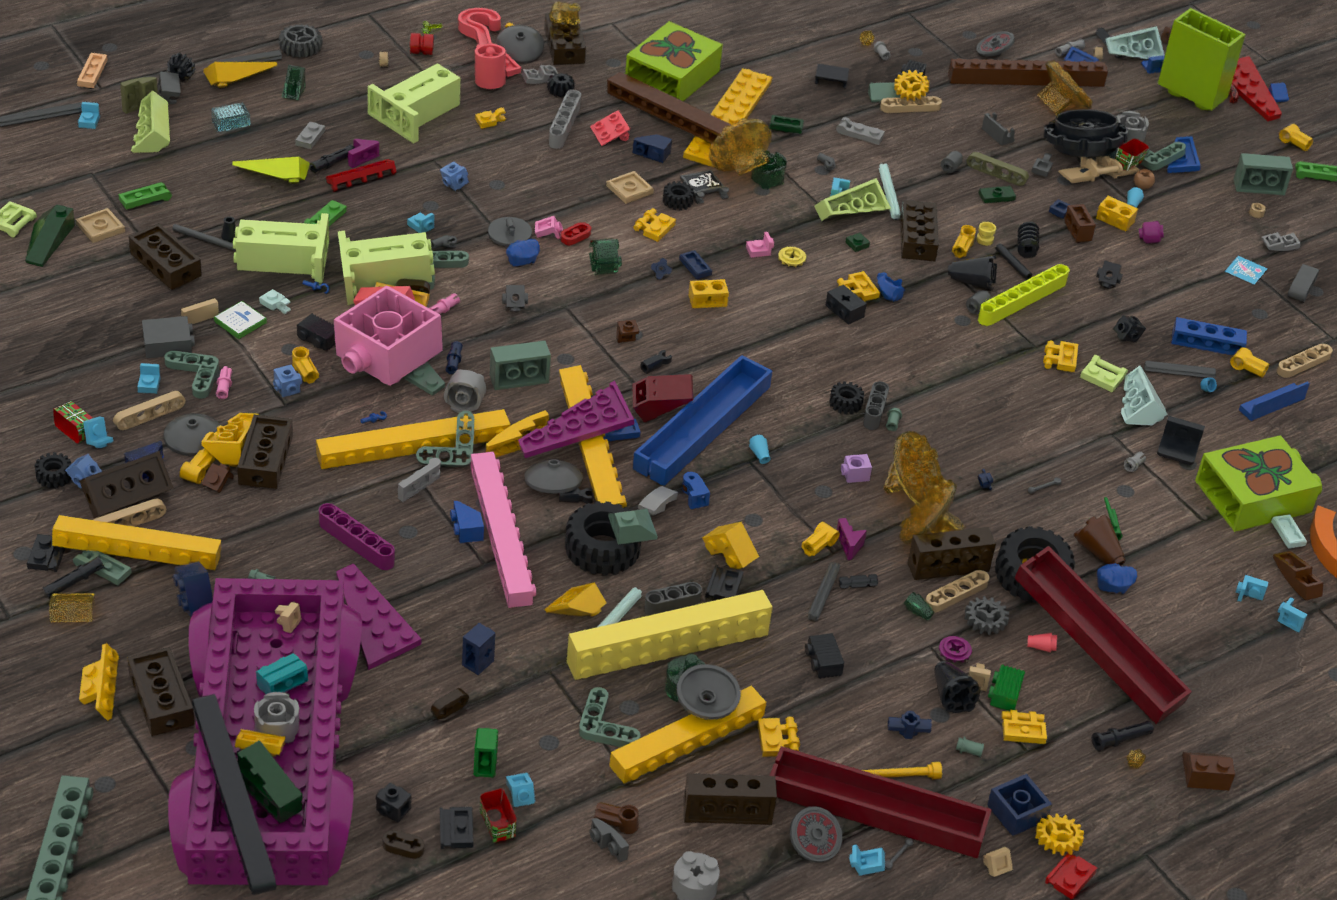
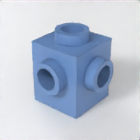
[440,161,469,190]
[273,365,302,397]
[65,454,102,489]

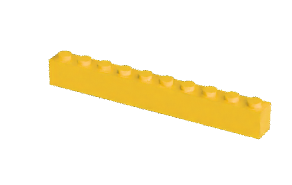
[559,365,627,508]
[316,409,510,469]

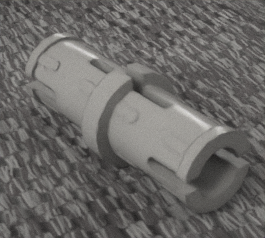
[1055,39,1085,57]

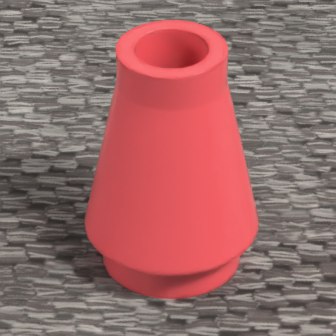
[1028,633,1057,653]

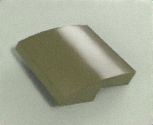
[120,77,158,114]

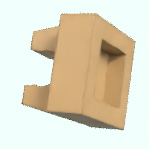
[275,602,302,633]
[968,663,991,691]
[983,847,1013,877]

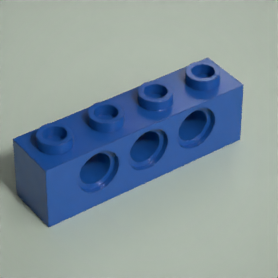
[1171,317,1247,356]

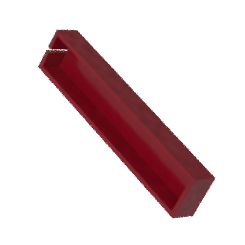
[1015,546,1192,725]
[769,746,992,859]

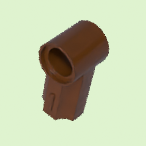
[594,802,639,834]

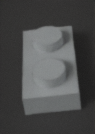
[295,122,325,149]

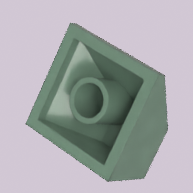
[608,509,658,544]

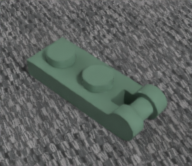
[73,550,132,585]

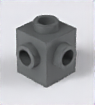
[502,285,528,312]

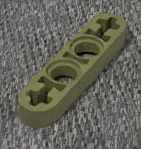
[967,152,1029,186]

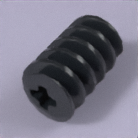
[1017,222,1039,258]

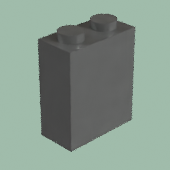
[142,316,195,358]

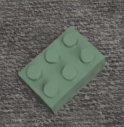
[1233,153,1293,195]
[489,341,551,390]

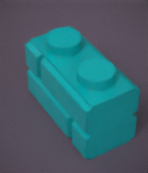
[256,653,308,695]

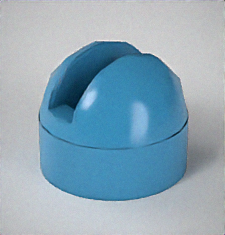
[1200,377,1217,392]

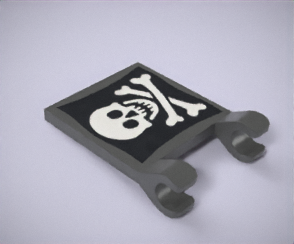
[680,170,729,204]

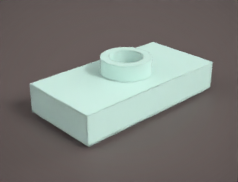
[1271,514,1307,549]

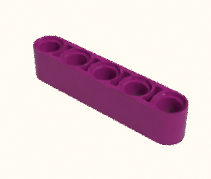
[319,503,395,570]

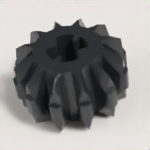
[167,52,196,82]
[547,73,575,97]

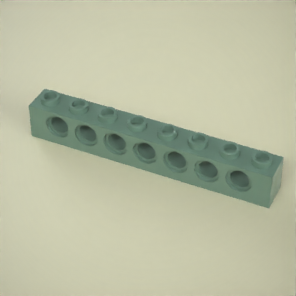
[26,776,93,900]

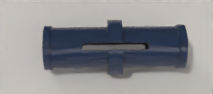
[446,341,463,374]

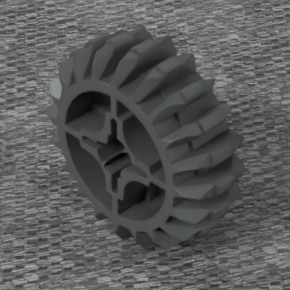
[279,24,323,58]

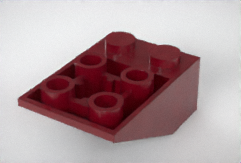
[632,374,693,423]

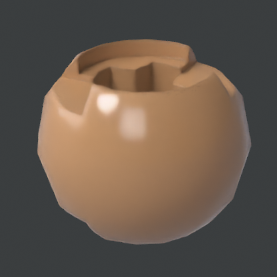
[1134,169,1155,190]

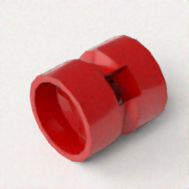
[410,33,434,55]

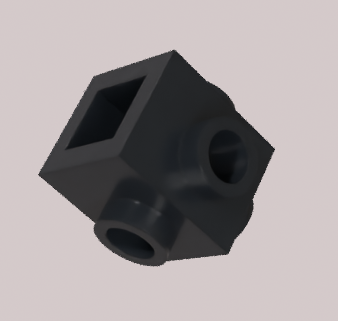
[1096,260,1123,289]
[1113,315,1146,343]
[376,783,412,823]

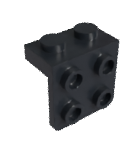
[1157,416,1205,465]

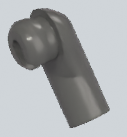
[817,153,836,171]
[431,235,457,249]

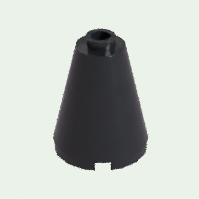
[948,255,997,290]

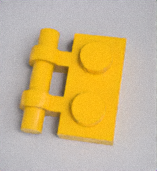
[633,208,676,242]
[837,271,880,301]
[1043,341,1078,372]
[1001,710,1047,744]
[758,717,800,757]

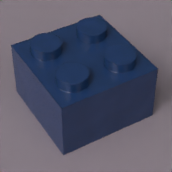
[173,561,213,617]
[987,774,1052,836]

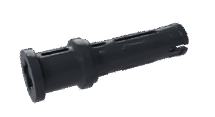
[1092,721,1154,751]

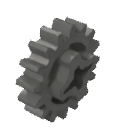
[964,596,1009,635]

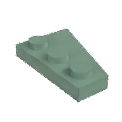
[403,362,445,396]

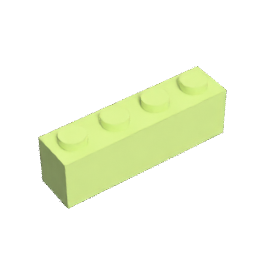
[131,90,170,153]
[815,178,891,221]

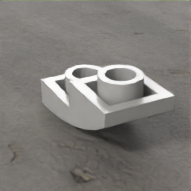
[522,65,558,84]
[1262,232,1300,251]
[638,486,678,515]

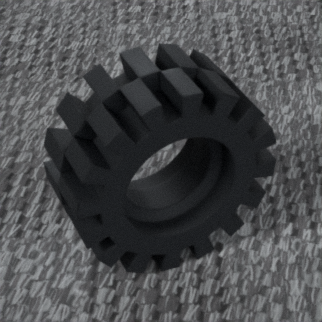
[663,181,694,211]
[829,381,864,415]
[35,452,72,488]

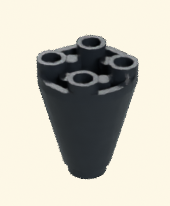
[934,661,981,713]

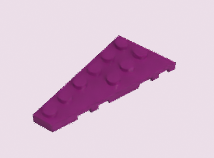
[518,380,635,458]
[336,563,422,670]

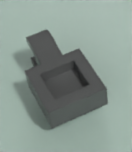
[1031,153,1053,177]

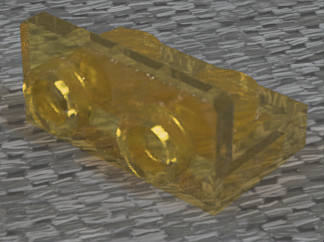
[49,593,95,622]

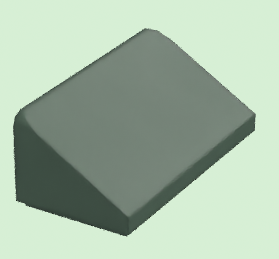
[868,82,901,102]

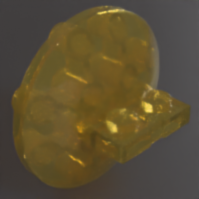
[1037,61,1093,115]
[709,118,772,176]
[883,431,945,506]
[899,478,966,544]

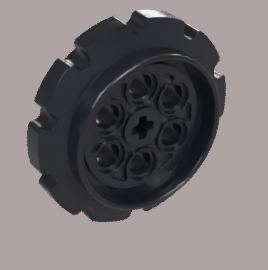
[1044,109,1128,157]

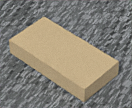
[181,298,219,324]

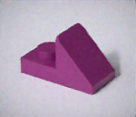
[348,139,379,168]
[837,518,867,560]

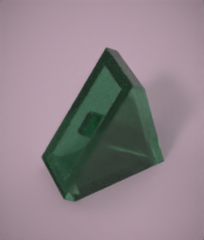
[282,65,306,100]

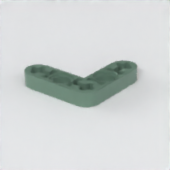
[1125,141,1186,170]
[420,251,469,290]
[164,351,219,399]
[416,410,474,467]
[579,687,640,747]

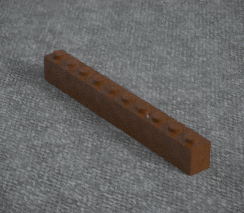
[948,58,1108,87]
[607,72,745,153]

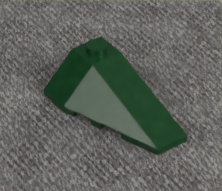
[25,205,75,267]

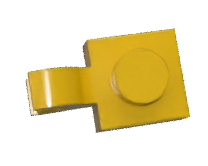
[475,108,506,129]

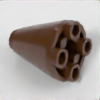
[1074,514,1126,566]

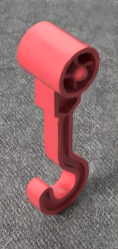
[458,8,506,89]

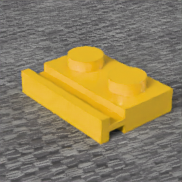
[235,729,285,756]

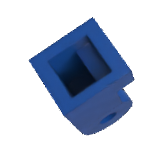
[682,472,710,509]

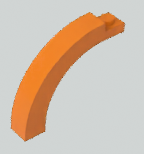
[1310,505,1337,578]

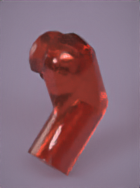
[1229,84,1239,104]

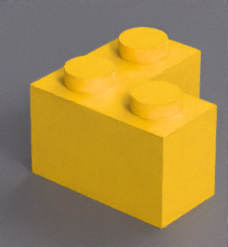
[702,522,759,569]

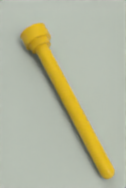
[863,762,942,780]

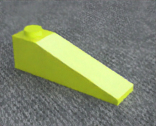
[232,157,310,183]

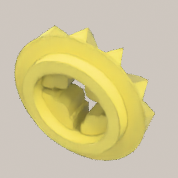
[778,247,806,267]

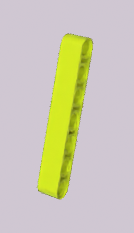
[978,264,1069,326]

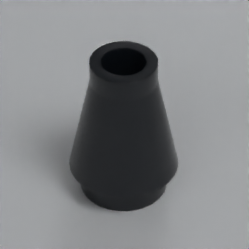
[221,217,237,243]

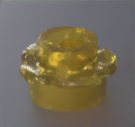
[860,31,875,46]
[1127,749,1146,769]

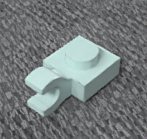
[259,289,291,314]

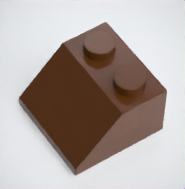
[1182,752,1235,791]

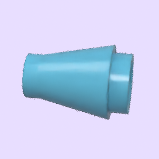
[1127,187,1144,208]
[749,435,771,464]

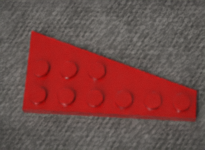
[1231,56,1282,121]

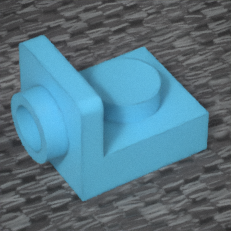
[78,102,100,129]
[830,177,850,197]
[407,212,435,233]
[137,363,161,394]
[83,416,113,448]
[1235,575,1268,602]
[1278,597,1308,632]
[506,773,535,807]

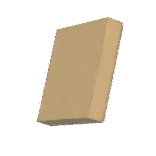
[606,171,654,204]
[76,208,125,243]

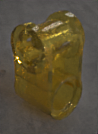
[549,2,580,25]

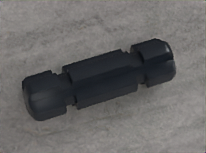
[839,574,878,589]

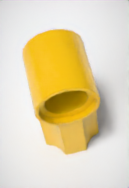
[1279,124,1314,151]
[952,225,976,258]
[292,346,319,384]
[1230,347,1269,378]
[179,448,215,484]
[801,522,840,556]

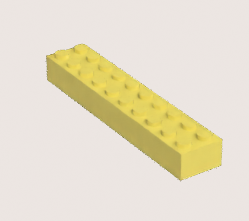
[567,590,772,680]

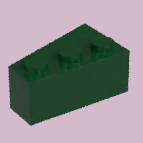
[237,740,303,823]

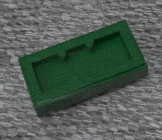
[769,115,804,134]
[978,186,1016,203]

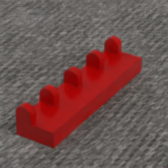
[326,159,397,191]

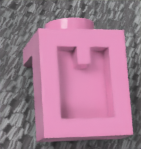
[535,216,563,239]
[746,232,774,258]

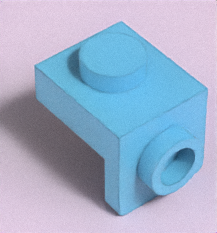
[849,845,885,876]

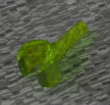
[421,21,442,34]

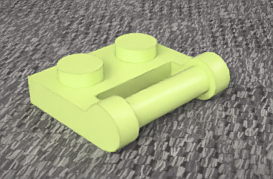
[0,201,37,237]
[1080,355,1128,393]

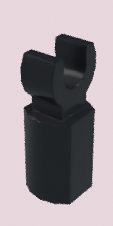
[640,350,672,374]
[559,488,593,504]

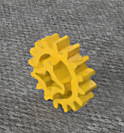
[894,70,929,101]
[1035,814,1084,856]

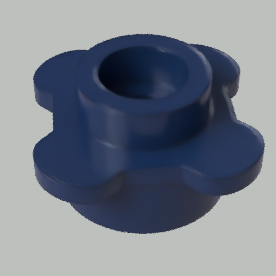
[651,258,672,279]
[977,468,993,490]

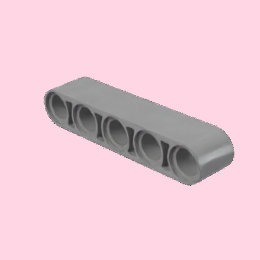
[549,90,581,149]

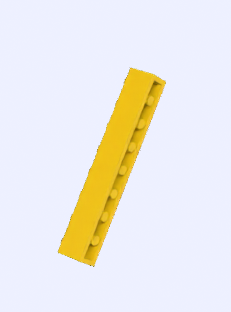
[52,515,221,570]
[609,686,766,783]

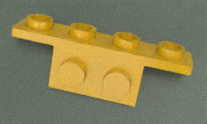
[79,643,119,720]

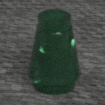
[904,592,935,621]

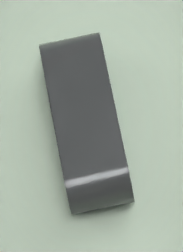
[1287,264,1319,302]
[863,381,889,430]
[644,582,702,616]

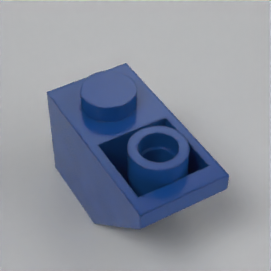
[450,501,484,543]

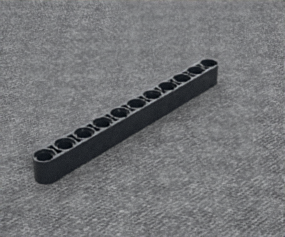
[192,694,276,896]

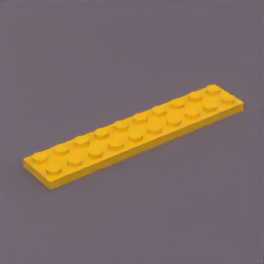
[683,68,772,167]

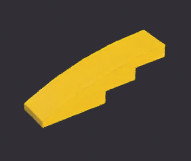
[486,410,549,458]

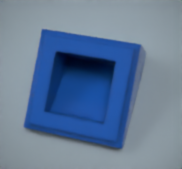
[1269,83,1289,102]

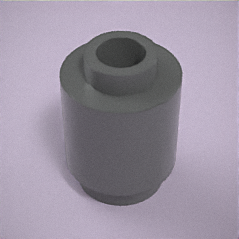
[941,151,963,173]
[966,290,991,314]

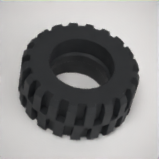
[565,501,641,576]
[995,526,1075,603]

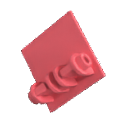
[590,110,630,146]

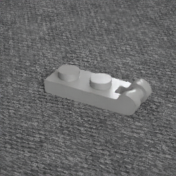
[836,117,885,145]
[398,458,441,502]

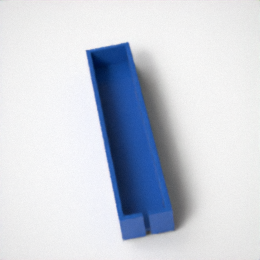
[633,355,772,486]

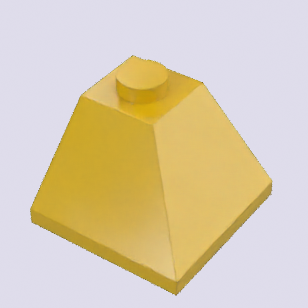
[544,582,606,617]

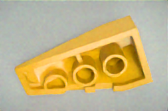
[203,62,277,88]
[201,413,259,467]

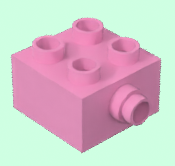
[334,286,443,386]

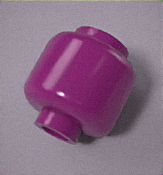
[1139,221,1164,244]

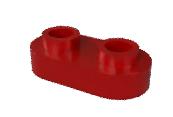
[560,222,591,246]

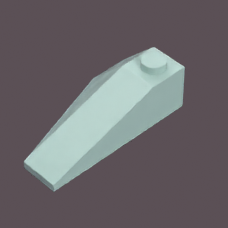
[1105,26,1164,60]
[1121,366,1167,425]

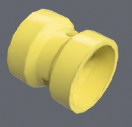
[977,222,996,246]

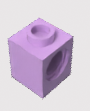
[841,454,872,483]

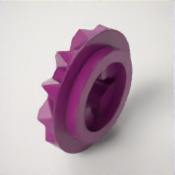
[939,636,972,663]

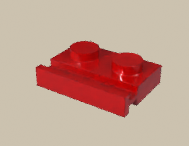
[1045,853,1097,900]

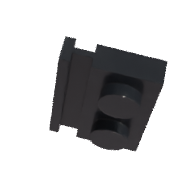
[27,534,66,572]
[705,564,744,600]
[440,807,473,849]

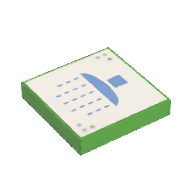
[214,301,267,339]

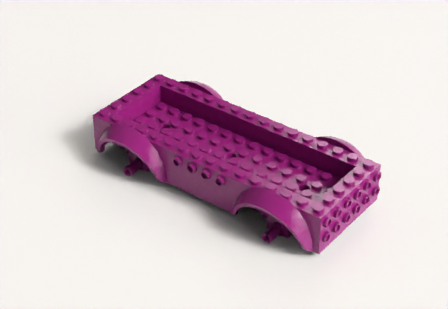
[168,578,362,885]

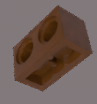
[1064,204,1096,242]

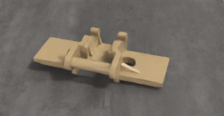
[1059,156,1139,183]

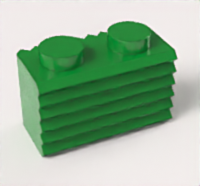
[988,665,1025,711]
[473,728,498,778]

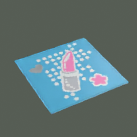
[1225,256,1267,285]

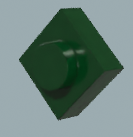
[845,233,870,252]

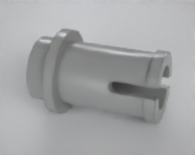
[874,41,891,60]
[1124,452,1146,472]

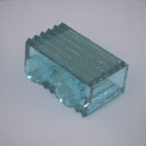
[211,102,251,132]

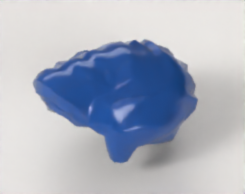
[506,239,540,267]
[877,272,905,301]
[1097,563,1137,594]

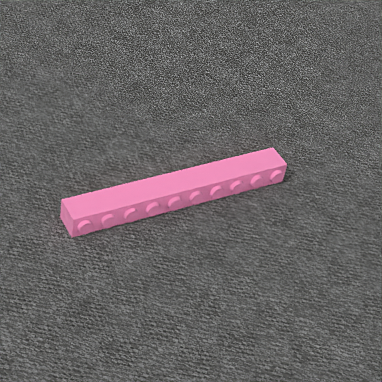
[470,452,536,608]

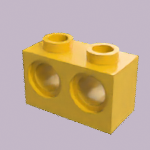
[1096,196,1138,232]
[688,279,729,308]

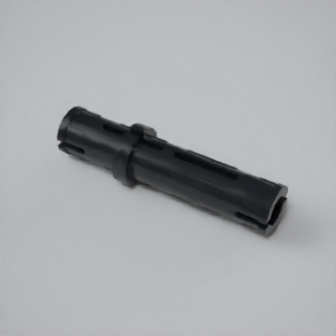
[309,145,355,173]
[43,556,105,599]

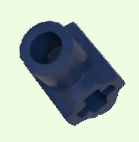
[887,711,932,739]

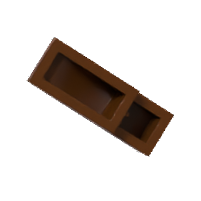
[1273,551,1324,600]

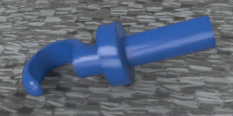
[303,280,330,294]
[360,411,387,424]

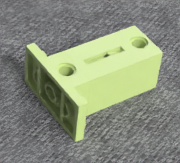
[368,63,461,143]
[233,213,329,285]
[338,231,435,305]

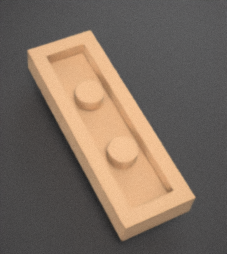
[77,53,107,88]

